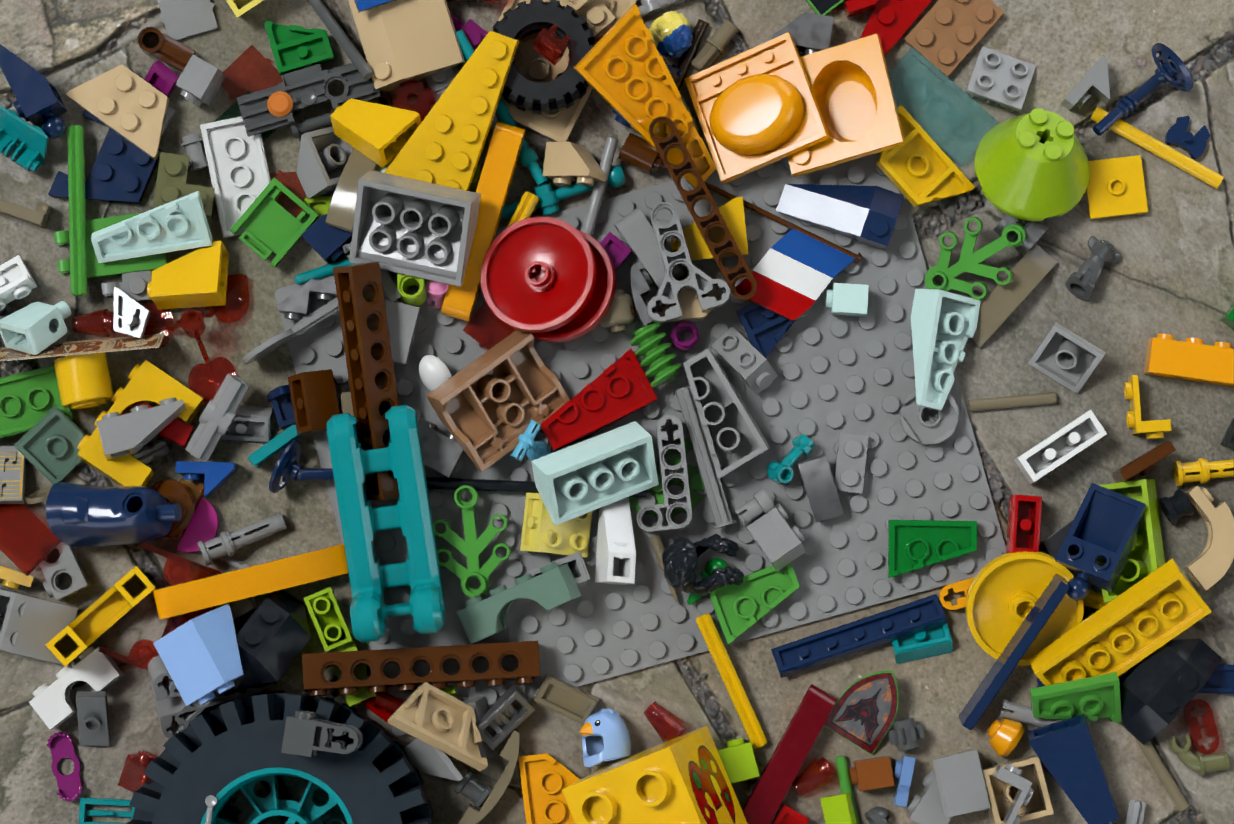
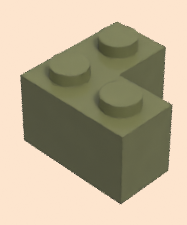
[153,152,215,225]

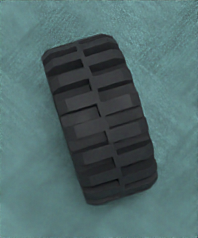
[493,0,596,114]

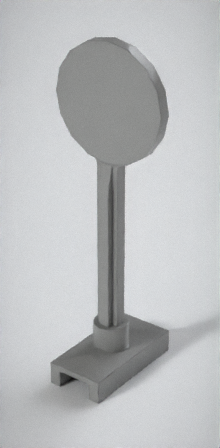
[242,269,402,365]

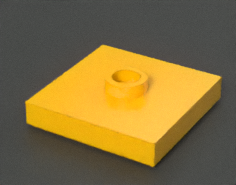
[1086,155,1148,220]

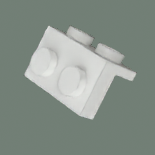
[0,255,37,311]

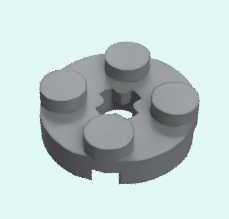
[900,390,959,445]

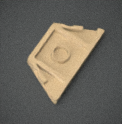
[66,64,169,160]
[387,682,488,772]

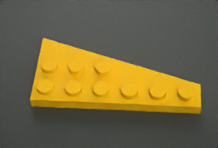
[384,31,519,191]

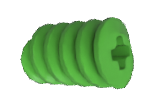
[629,322,682,388]

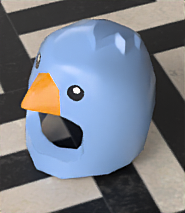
[579,709,631,767]

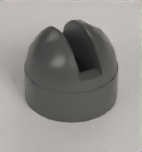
[865,806,891,824]

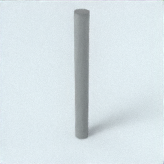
[582,137,618,236]

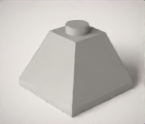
[296,126,354,199]
[403,738,469,781]

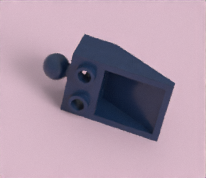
[0,44,67,139]
[1055,483,1146,601]

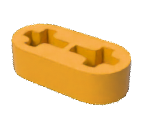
[938,577,975,610]

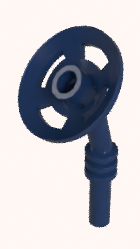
[1093,43,1193,136]
[269,439,334,494]

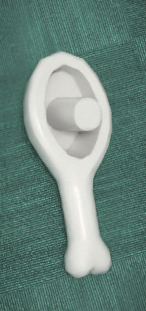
[419,355,452,392]

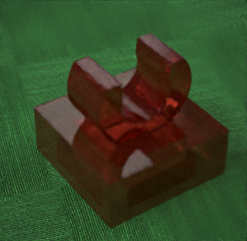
[532,25,570,65]

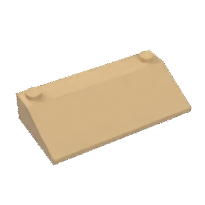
[348,0,465,91]

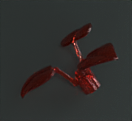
[128,274,250,403]

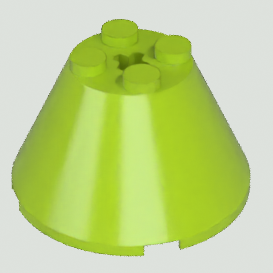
[974,108,1090,221]

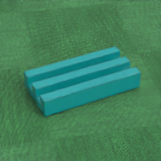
[248,424,304,467]
[79,797,135,824]

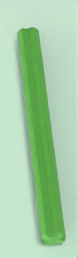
[67,125,87,296]

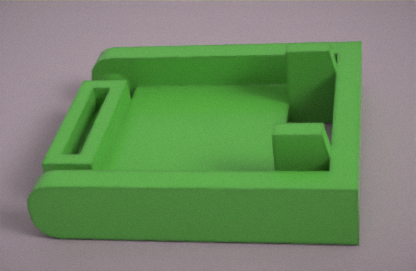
[230,177,319,268]

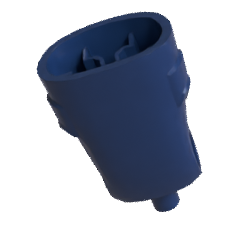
[46,482,182,547]

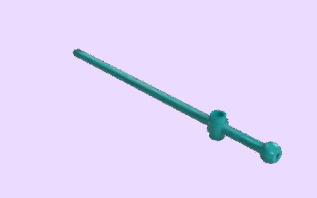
[295,165,626,285]

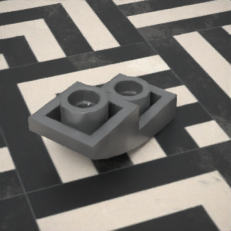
[630,264,656,327]
[797,454,844,523]

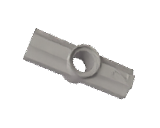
[185,373,250,462]

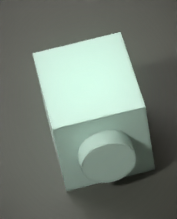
[825,283,869,317]

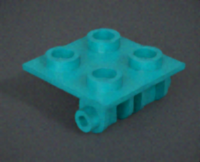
[0,106,48,172]

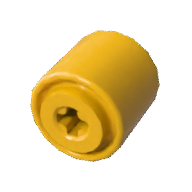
[53,352,114,410]

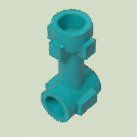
[767,434,815,484]

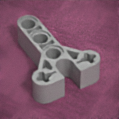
[647,202,730,323]
[148,655,269,738]

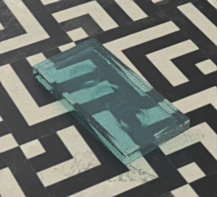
[889,47,999,167]

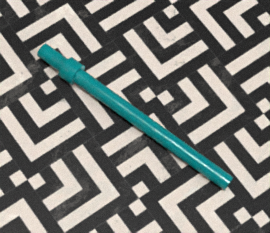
[455,29,548,186]

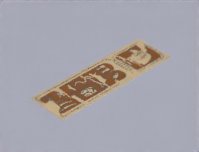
[0,333,165,361]

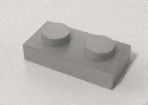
[834,432,869,494]

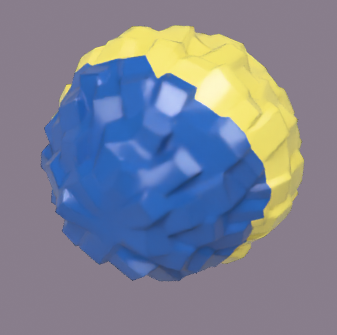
[649,11,693,58]

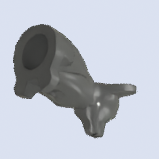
[1065,236,1122,300]

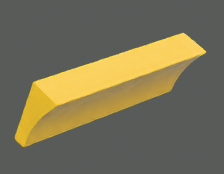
[1028,558,1212,686]

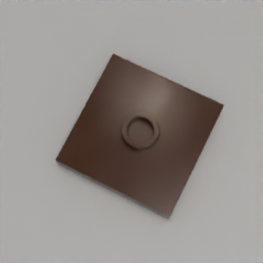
[1112,441,1176,483]

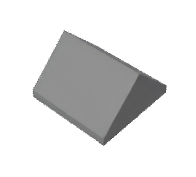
[1028,322,1106,394]
[932,749,991,818]

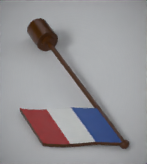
[618,133,862,322]

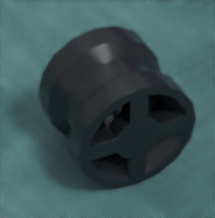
[1159,489,1194,525]

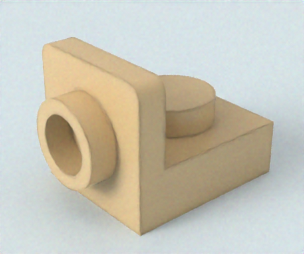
[572,0,616,38]

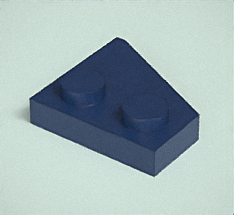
[736,303,797,358]

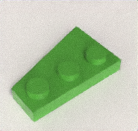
[1030,672,1122,722]

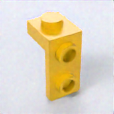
[1124,375,1172,439]

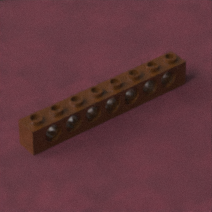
[333,262,400,500]
[302,641,540,697]

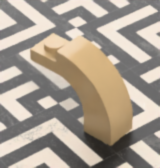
[1183,486,1234,591]

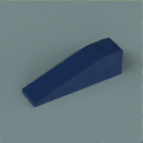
[775,184,904,250]

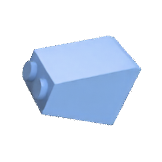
[153,604,243,706]

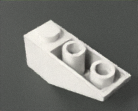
[595,497,636,585]

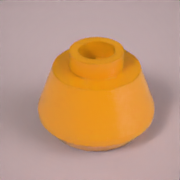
[986,718,1024,756]

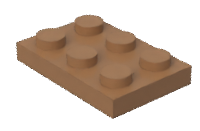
[903,0,1004,79]

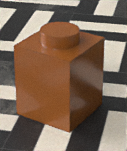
[849,756,895,791]

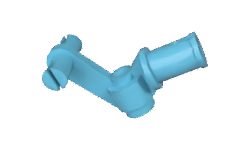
[510,420,559,462]

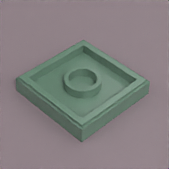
[14,405,87,485]

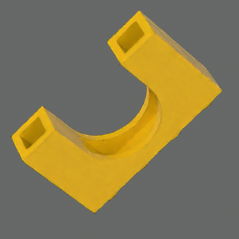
[77,359,205,487]
[45,566,156,667]

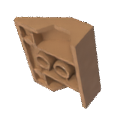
[426,330,570,472]

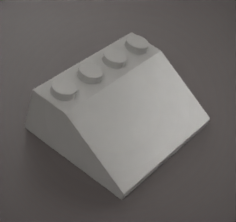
[349,170,481,287]

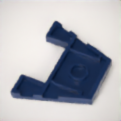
[48,110,163,204]

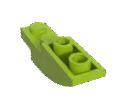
[304,587,377,707]

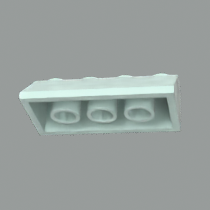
[531,421,659,525]

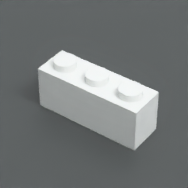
[1014,410,1107,484]

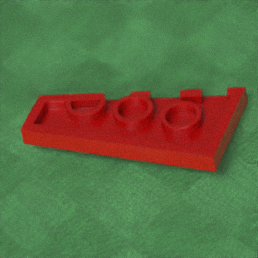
[859,0,933,57]
[541,348,658,452]

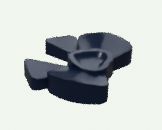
[1165,116,1210,159]

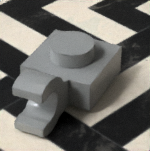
[101,270,152,302]

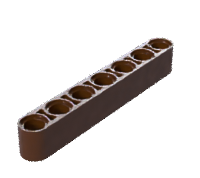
[649,116,757,300]

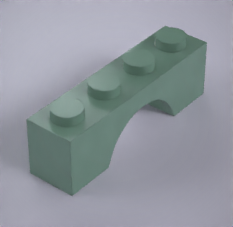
[457,562,581,644]

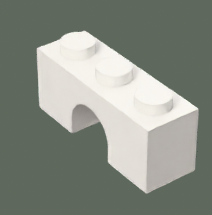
[29,646,124,730]

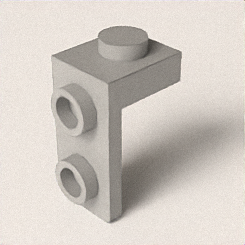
[712,327,778,395]
[992,763,1034,824]

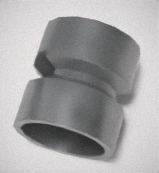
[993,214,1049,256]

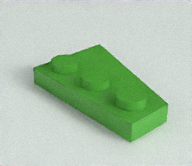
[708,563,800,645]

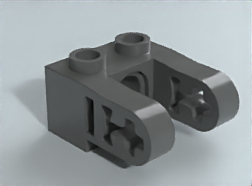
[281,710,363,757]

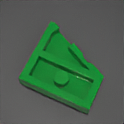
[264,21,335,76]

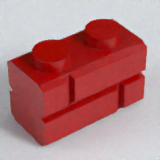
[1006,494,1042,553]

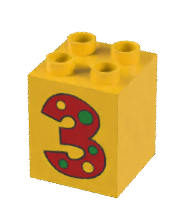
[562,725,748,824]

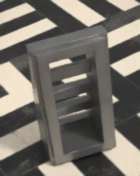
[476,685,535,750]

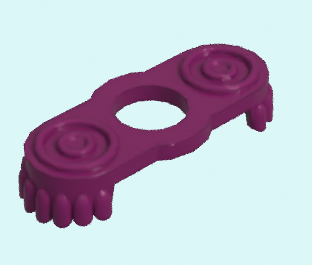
[47,732,83,802]

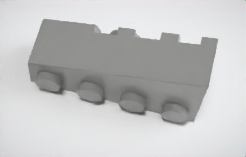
[683,348,771,479]

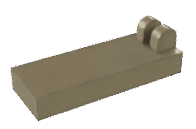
[0,199,51,228]

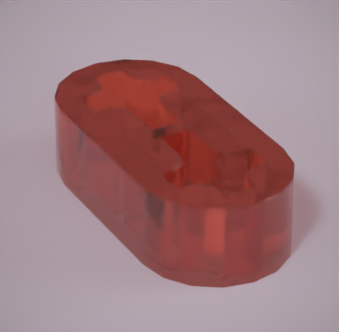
[1183,699,1219,754]

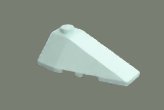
[911,289,981,410]

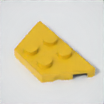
[876,105,975,207]

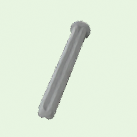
[676,386,736,530]

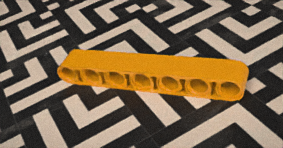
[441,121,526,322]
[153,544,349,619]

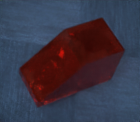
[118,750,159,792]

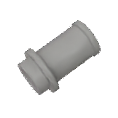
[181,133,208,171]

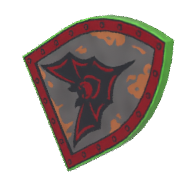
[824,670,899,755]

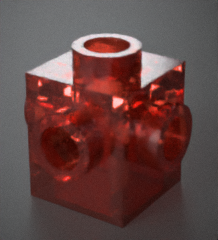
[392,79,435,122]

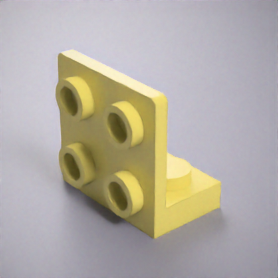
[520,493,593,557]

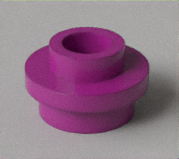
[670,321,700,350]

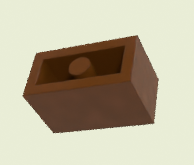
[288,369,342,435]

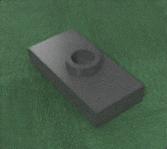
[76,691,111,746]

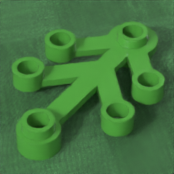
[925,217,1027,300]
[433,485,511,598]

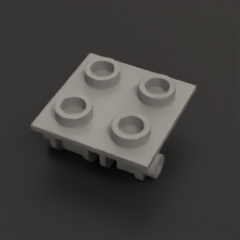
[965,46,1036,113]

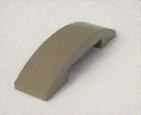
[325,148,379,233]
[969,243,1057,348]
[458,729,520,824]

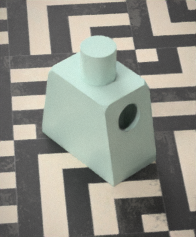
[0,301,71,355]

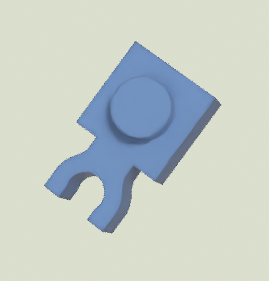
[893,755,916,807]

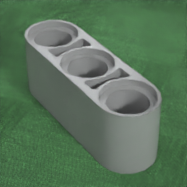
[614,208,685,290]

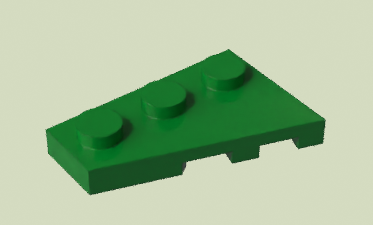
[888,520,977,578]

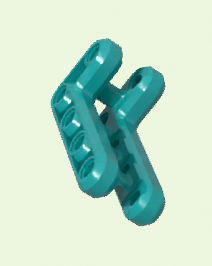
[326,405,445,643]

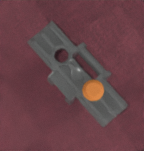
[237,59,381,138]

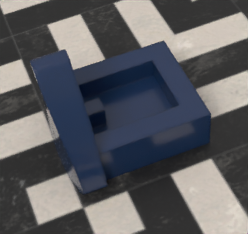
[267,385,295,428]

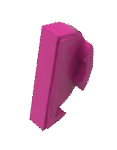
[176,497,219,553]

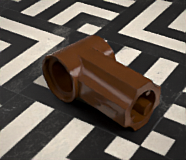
[137,27,196,72]

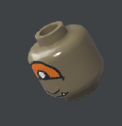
[599,289,636,333]

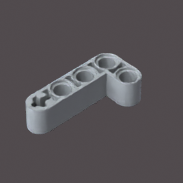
[637,415,692,532]

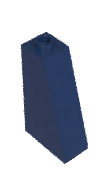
[1028,714,1119,824]

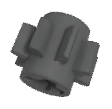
[888,718,925,751]

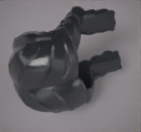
[662,534,744,596]

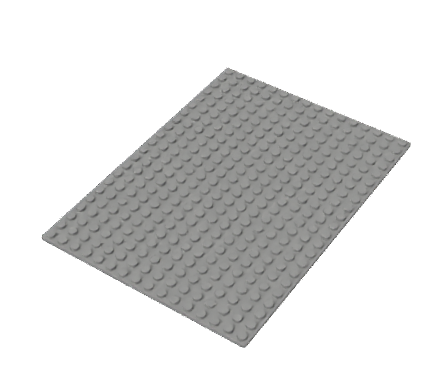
[275,152,1006,736]

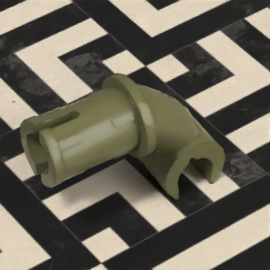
[1168,734,1230,776]

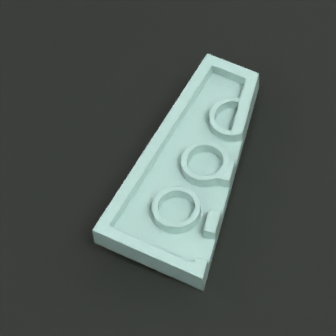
[91,191,213,263]

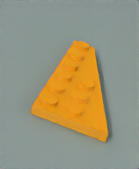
[574,4,716,189]

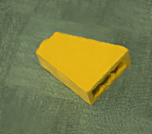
[330,98,421,168]
[670,196,749,261]
[147,241,229,310]

